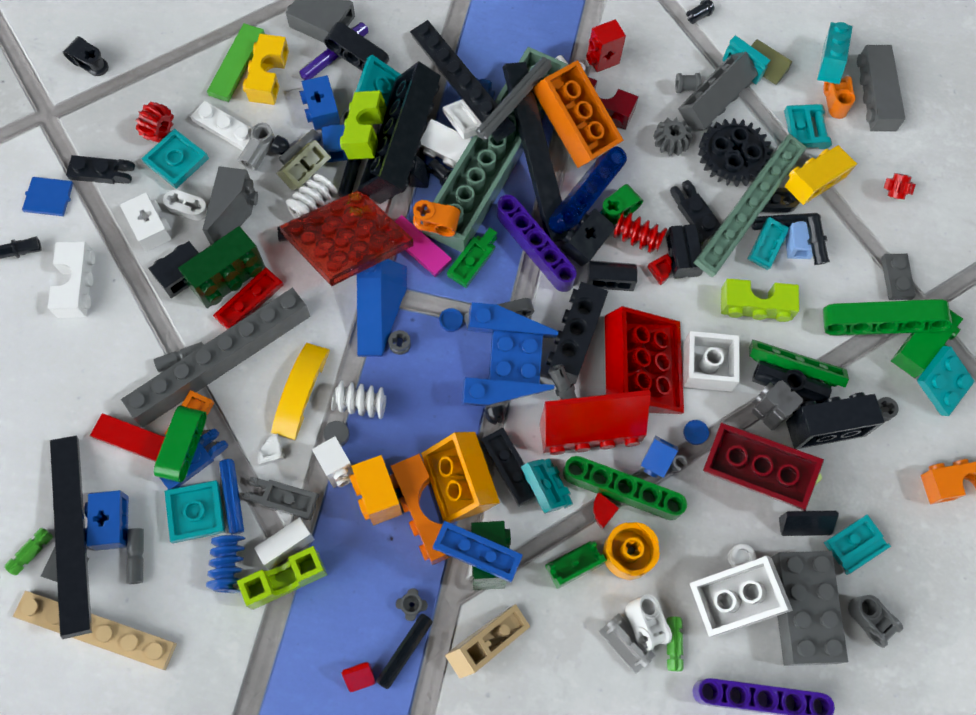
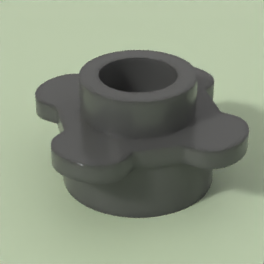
[396,588,428,621]

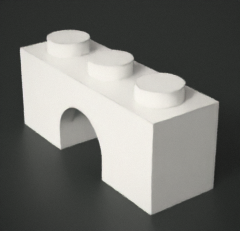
[48,241,95,318]

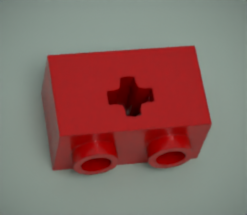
[586,19,626,72]

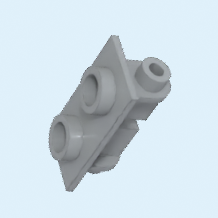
[599,613,656,674]

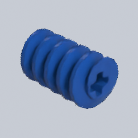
[206,535,246,593]

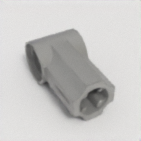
[238,123,275,171]

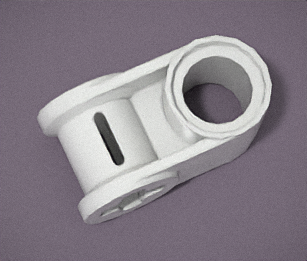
[625,594,672,652]

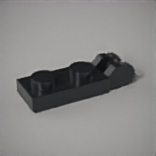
[66,155,135,184]
[670,180,721,242]

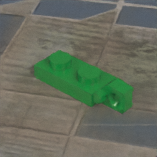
[447,227,497,288]

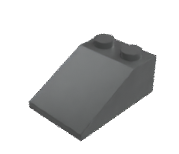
[202,166,258,245]

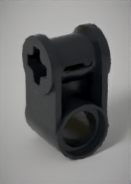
[63,36,109,76]

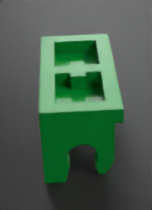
[545,541,607,589]

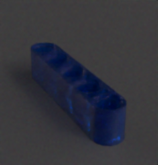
[549,146,627,234]

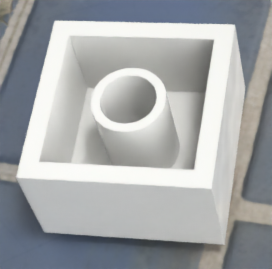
[683,331,739,392]

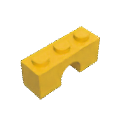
[243,34,289,105]

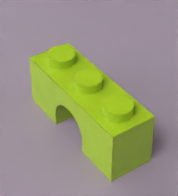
[340,91,387,159]
[721,278,799,322]
[237,546,328,610]

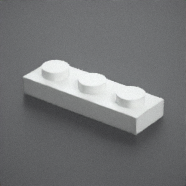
[190,101,252,151]

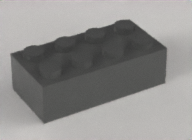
[770,551,848,666]

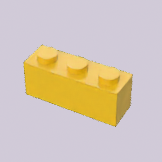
[785,145,857,205]

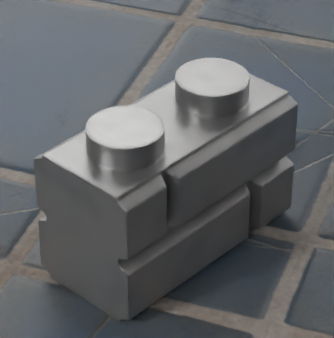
[752,380,803,430]

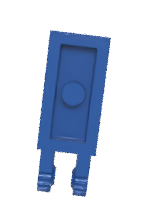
[159,428,228,490]

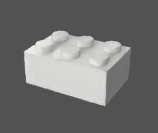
[690,556,793,637]

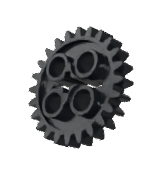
[698,118,773,187]

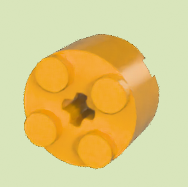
[602,522,660,580]

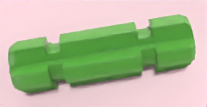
[4,528,53,576]
[666,616,684,672]

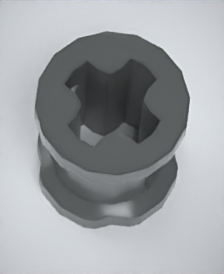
[675,73,701,93]

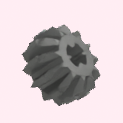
[653,117,693,157]

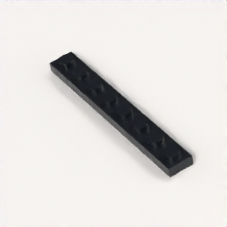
[410,20,516,143]

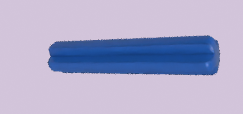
[219,459,244,535]

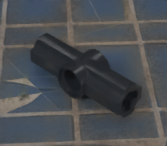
[752,361,832,404]

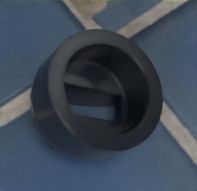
[271,135,290,155]
[484,405,506,425]

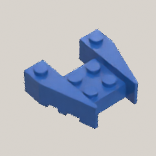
[462,302,558,406]

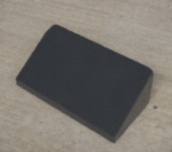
[779,511,839,536]

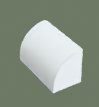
[254,517,315,570]

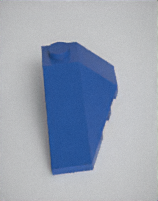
[357,256,407,357]

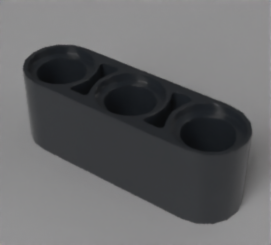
[324,22,389,71]

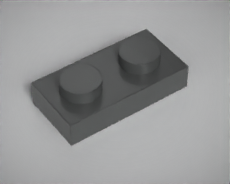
[881,253,916,300]

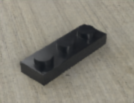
[481,428,536,507]

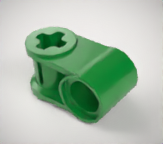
[600,184,644,225]

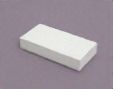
[443,99,482,140]

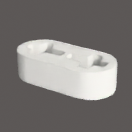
[163,190,208,221]

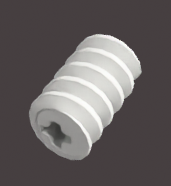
[286,174,338,224]
[331,380,386,419]

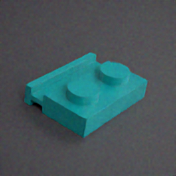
[722,35,770,85]
[823,514,891,575]

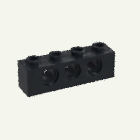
[546,282,608,384]

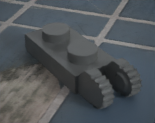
[243,477,320,520]

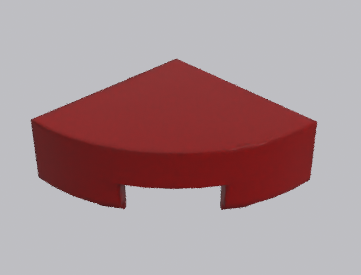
[647,253,672,286]
[593,492,619,530]

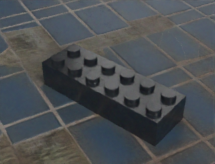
[357,61,441,204]

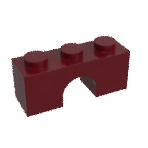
[588,77,639,130]

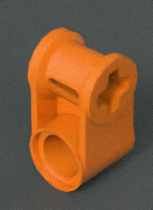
[823,76,855,119]
[413,200,461,237]

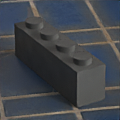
[857,45,906,131]
[678,52,758,130]

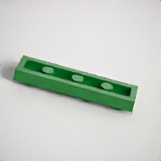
[749,339,849,387]

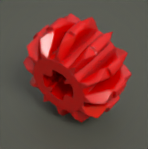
[135,101,174,143]

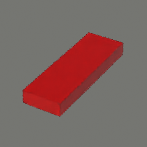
[213,267,284,330]
[90,413,165,462]

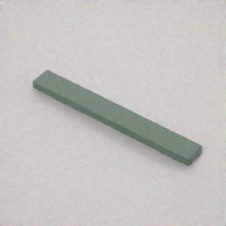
[694,133,807,277]

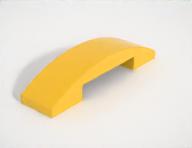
[271,343,330,440]

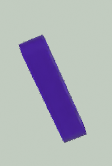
[497,195,577,292]
[692,678,835,715]

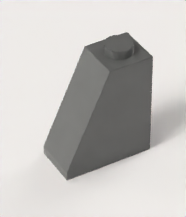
[286,0,355,43]

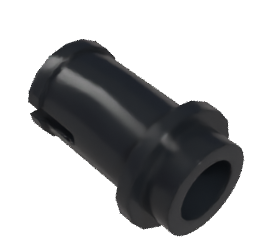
[686,0,715,24]
[427,159,452,186]

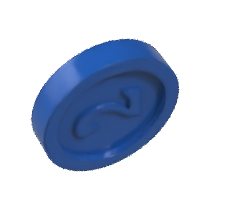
[439,308,463,332]
[683,420,709,445]

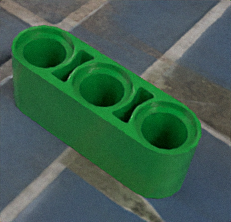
[154,405,207,483]

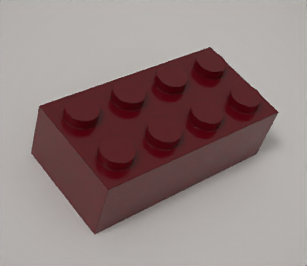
[703,423,824,511]

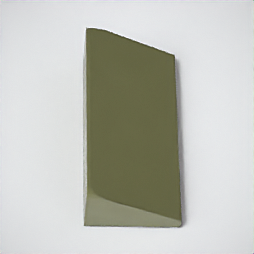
[751,39,792,85]

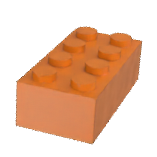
[533,60,624,168]

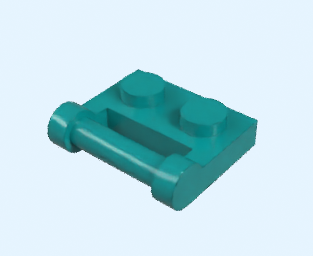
[784,104,832,149]

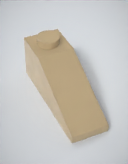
[445,604,530,678]

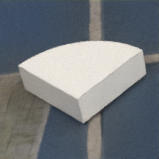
[258,433,285,466]

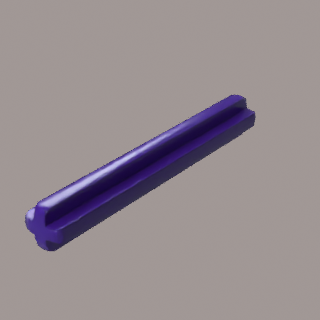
[299,22,369,80]

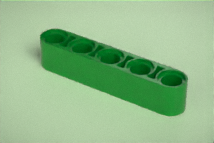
[823,299,952,336]
[563,456,687,520]

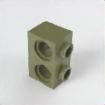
[276,140,331,190]

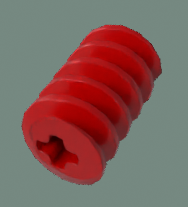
[613,211,667,254]

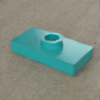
[747,217,790,270]

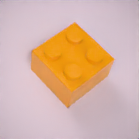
[349,455,402,526]

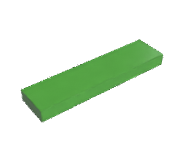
[207,23,265,102]

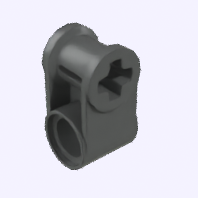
[848,595,903,648]

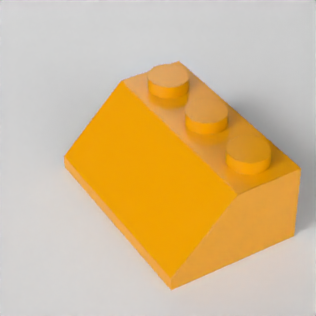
[421,432,500,523]

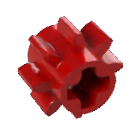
[884,173,916,200]

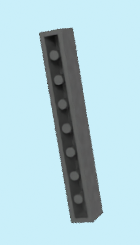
[121,287,311,427]

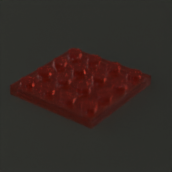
[280,191,413,287]

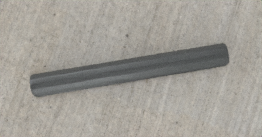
[476,57,552,140]

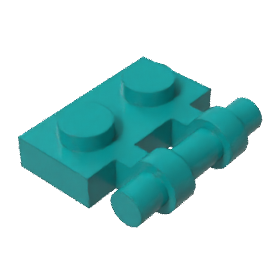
[521,459,573,514]

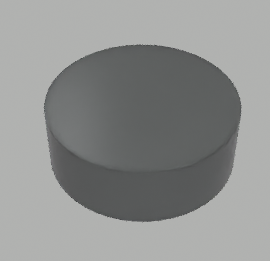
[323,421,350,446]

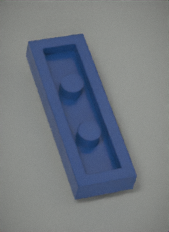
[433,521,523,583]

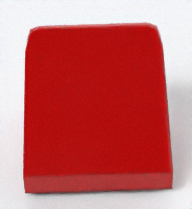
[341,662,375,692]

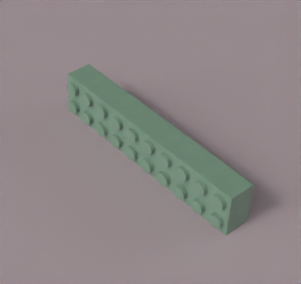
[422,47,568,252]

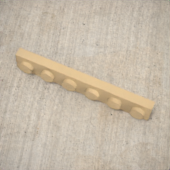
[13,591,177,670]

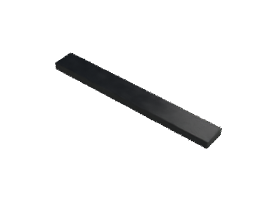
[502,62,570,242]
[50,435,92,639]

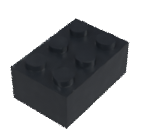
[786,392,885,449]

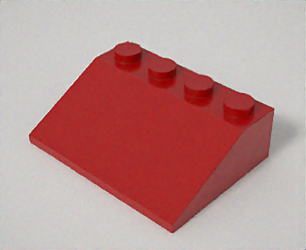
[605,306,684,414]
[539,390,651,455]

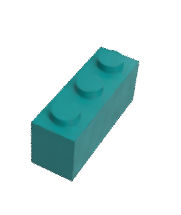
[817,22,853,84]

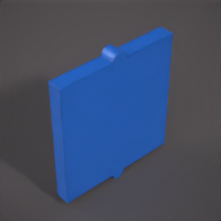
[22,177,74,217]

